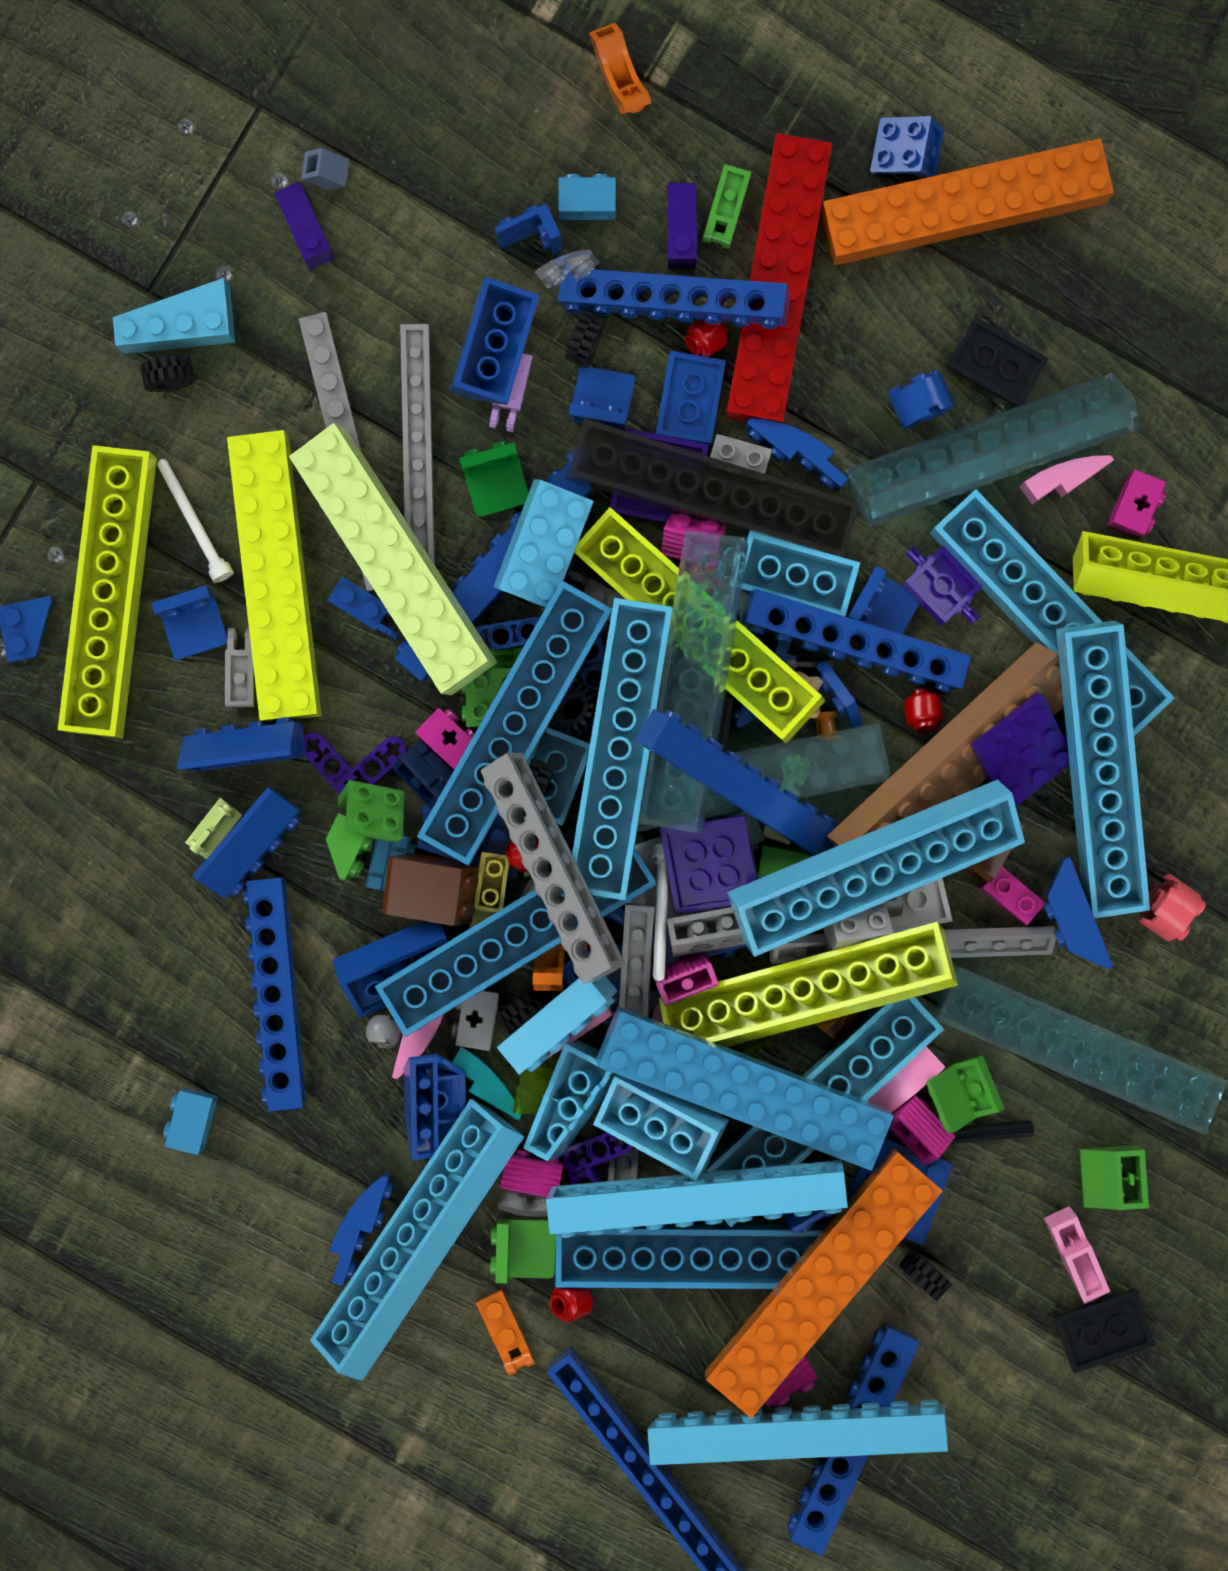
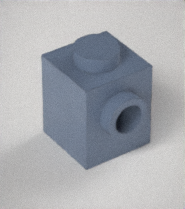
[301,148,349,190]

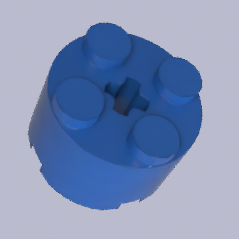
[887,370,955,430]

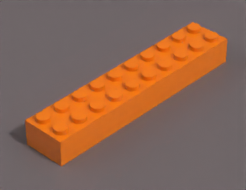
[820,138,1114,266]
[705,1148,943,1419]

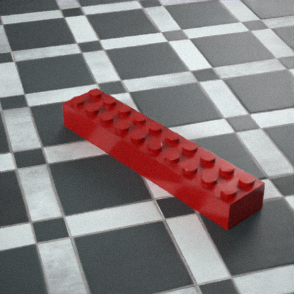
[725,133,832,423]

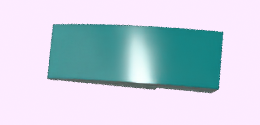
[452,1046,523,1120]

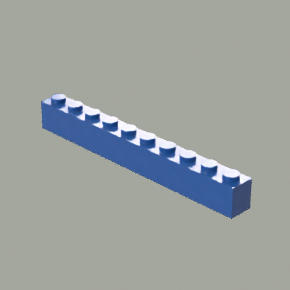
[395,445,610,683]
[634,709,836,856]
[547,1346,746,1571]

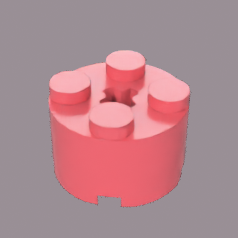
[1137,874,1206,941]

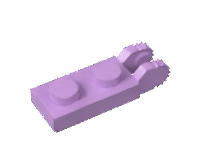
[489,353,533,432]

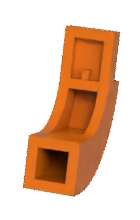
[589,23,652,114]
[533,944,565,991]

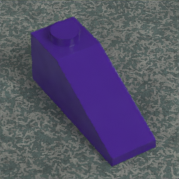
[275,181,335,270]
[667,183,697,268]

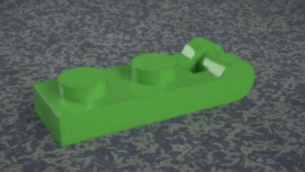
[702,164,751,250]

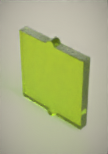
[512,1066,555,1114]

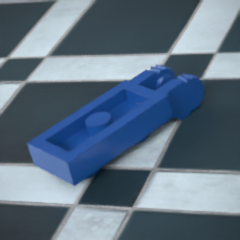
[327,576,399,640]

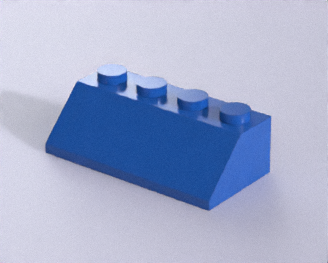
[449,277,540,405]
[177,717,306,771]
[192,787,303,898]
[333,921,451,1018]

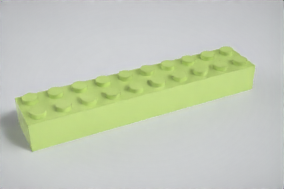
[289,423,498,695]

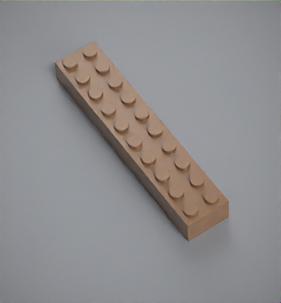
[827,642,1064,847]

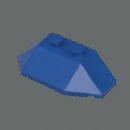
[1043,856,1113,969]
[404,1054,466,1161]

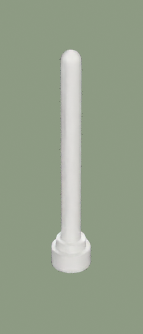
[157,459,234,583]
[652,844,668,981]

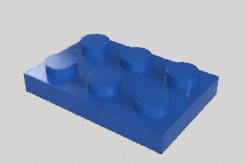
[656,351,726,446]

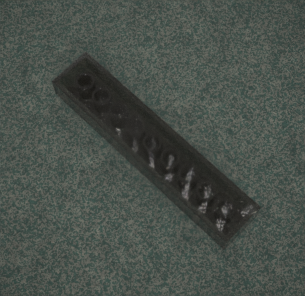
[565,418,859,558]

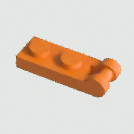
[476,1289,536,1376]

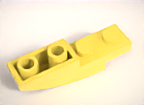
[469,852,509,929]

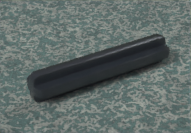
[951,1120,1034,1144]

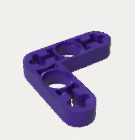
[304,732,407,795]
[563,1133,636,1185]

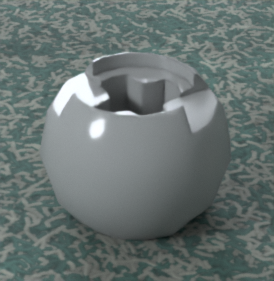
[366,1015,402,1048]

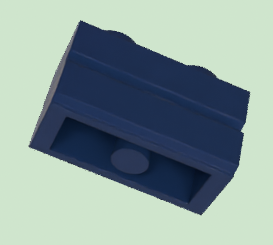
[391,739,454,809]

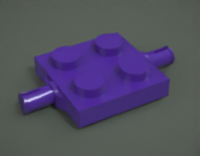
[902,546,982,626]

